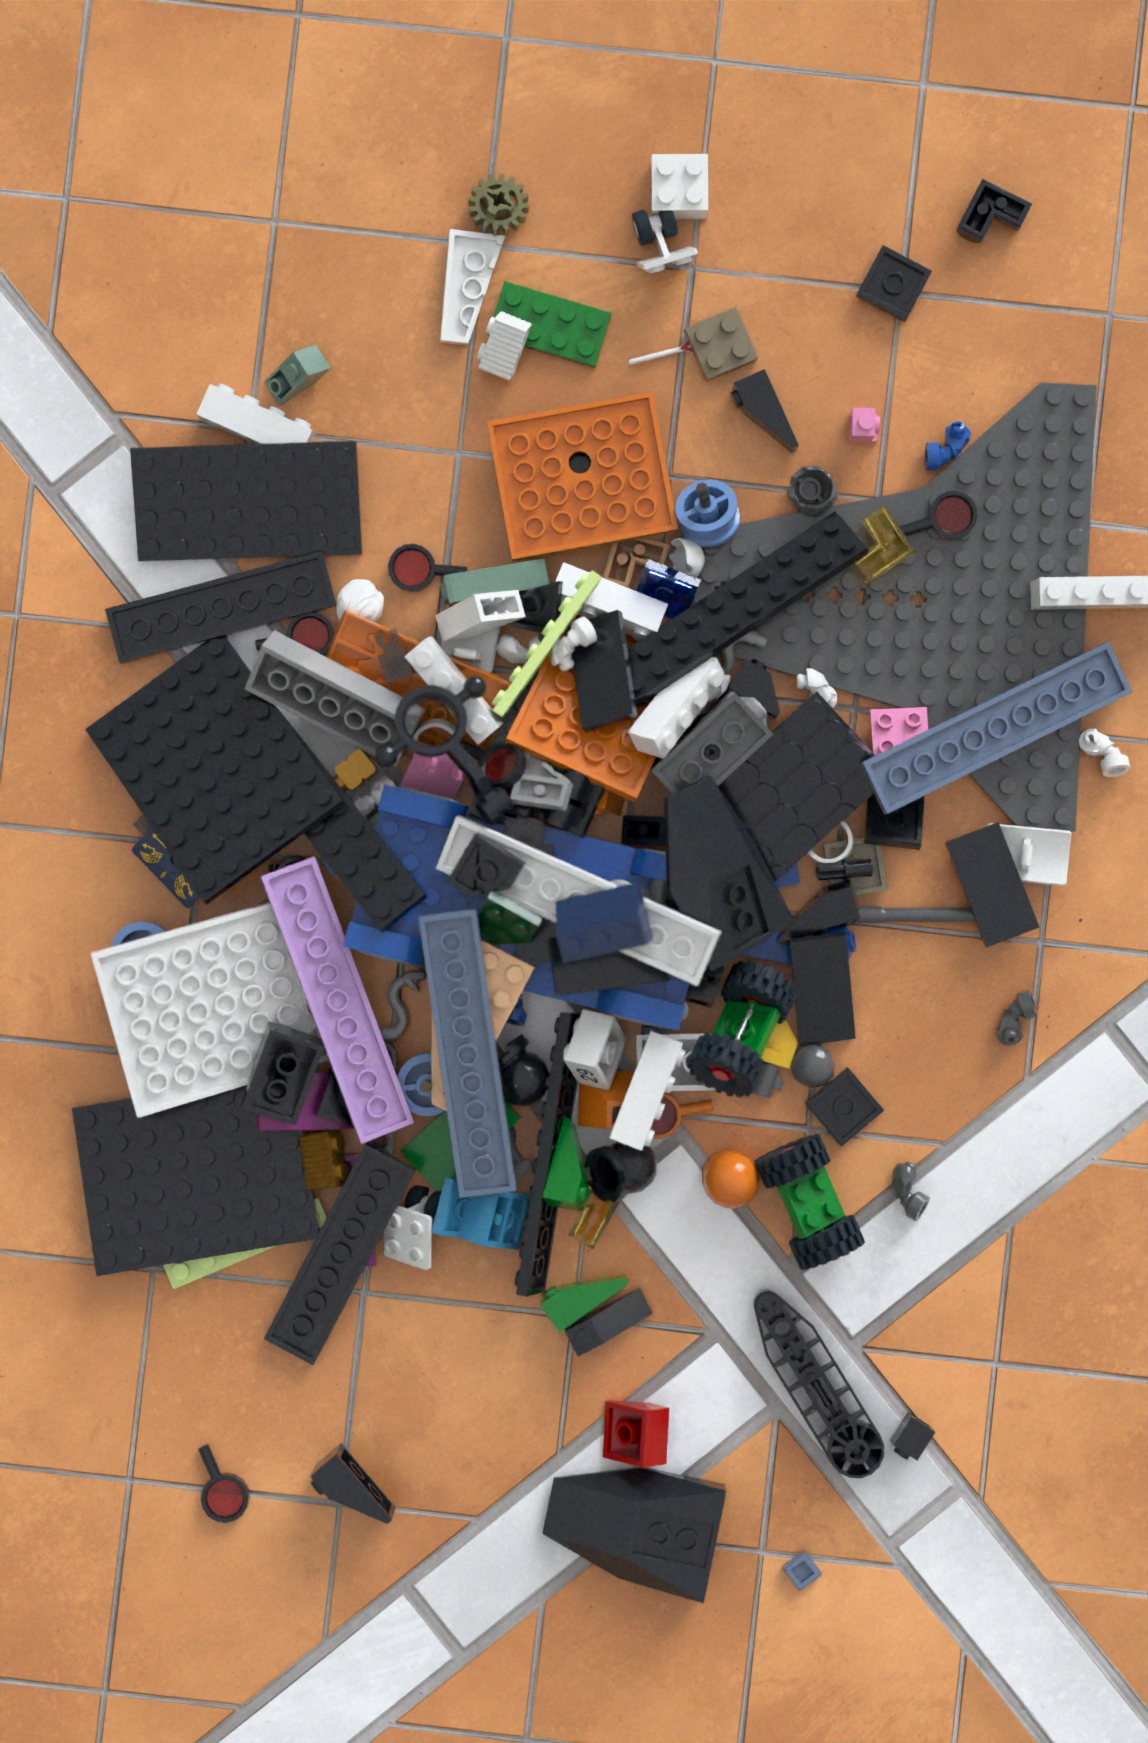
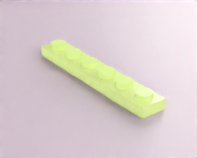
[492,570,602,718]
[163,1197,327,1289]

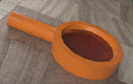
[650,1092,713,1139]

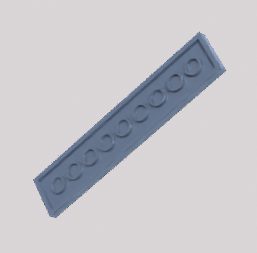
[860,642,1132,814]
[418,908,517,1198]

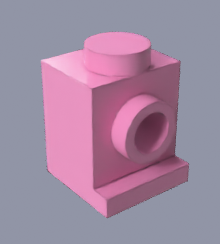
[849,408,880,442]

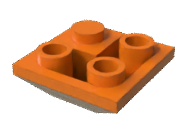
[578,1070,635,1129]

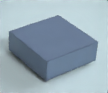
[782,1550,822,1591]

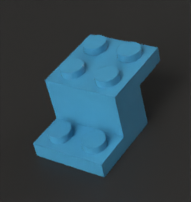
[431,1177,530,1250]

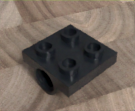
[532,765,606,838]

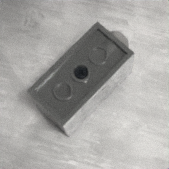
[650,690,773,794]

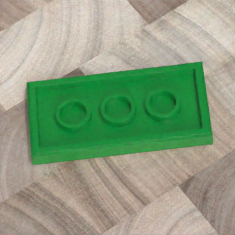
[401,1099,521,1191]

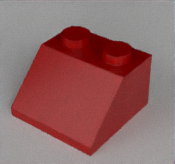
[602,1400,670,1468]

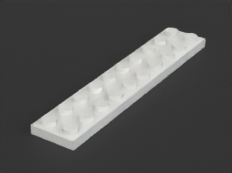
[436,815,721,986]

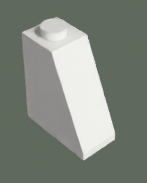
[435,590,525,642]

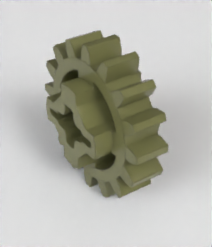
[468,174,529,236]

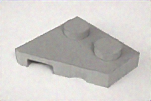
[510,752,573,811]

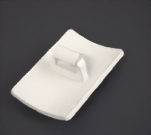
[441,627,500,673]
[987,823,1072,886]

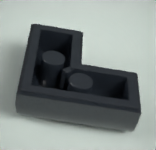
[956,178,1032,243]

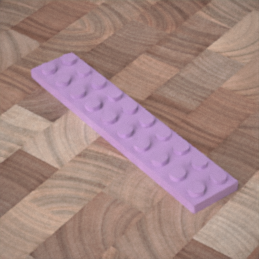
[260,857,414,1144]

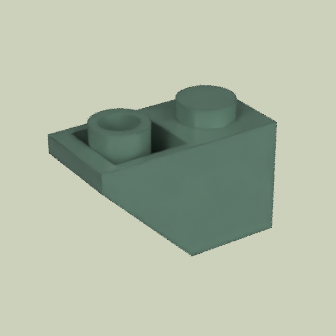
[264,345,331,405]

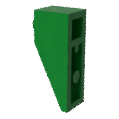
[542,1117,590,1212]
[540,1275,629,1333]

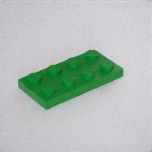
[488,281,611,368]

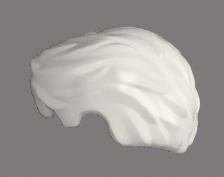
[336,579,384,622]

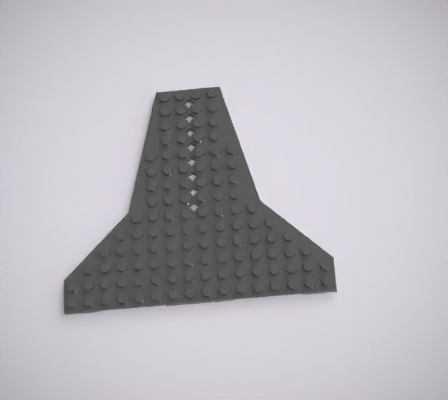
[694,382,1096,832]

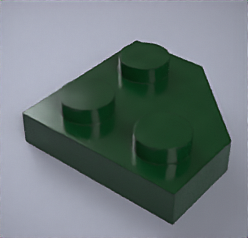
[478,890,542,945]

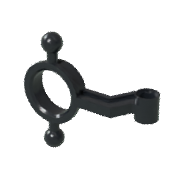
[375,676,514,824]

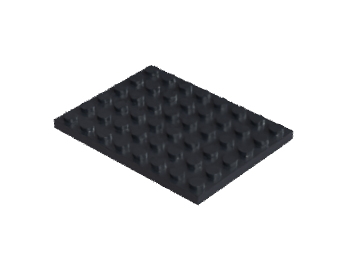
[85,635,345,905]
[72,1085,320,1276]

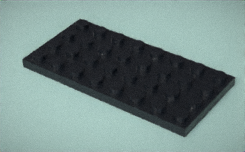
[130,440,363,561]

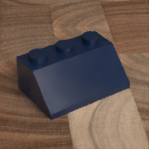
[555,882,653,963]

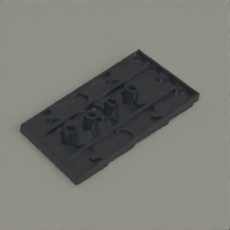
[718,691,875,882]

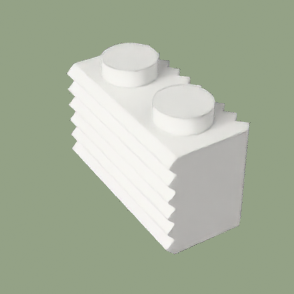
[477,312,532,381]

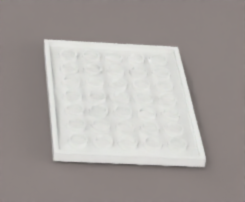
[90,902,329,1118]

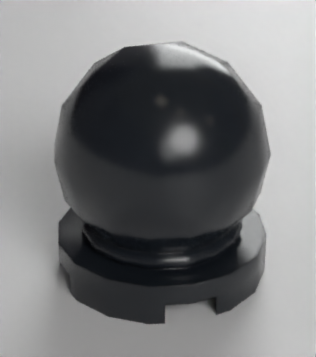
[498,1034,549,1107]
[585,1141,657,1202]

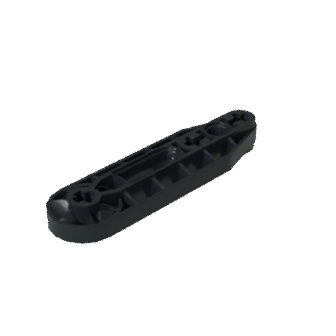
[753,1289,884,1478]

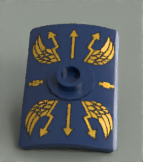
[132,827,199,908]

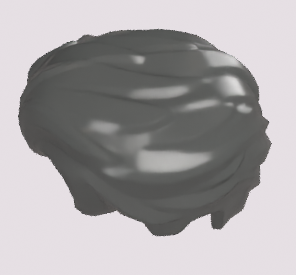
[787,466,838,515]

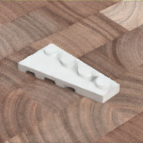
[440,229,505,346]

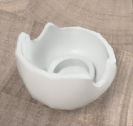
[668,538,705,583]

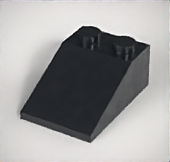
[241,1021,325,1125]
[310,1443,396,1524]

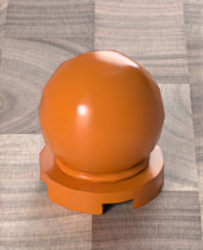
[702,1149,759,1208]

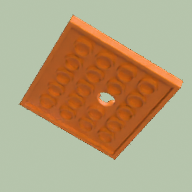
[487,391,678,561]
[505,615,657,803]

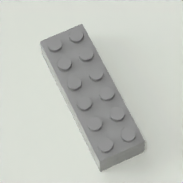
[245,630,425,768]

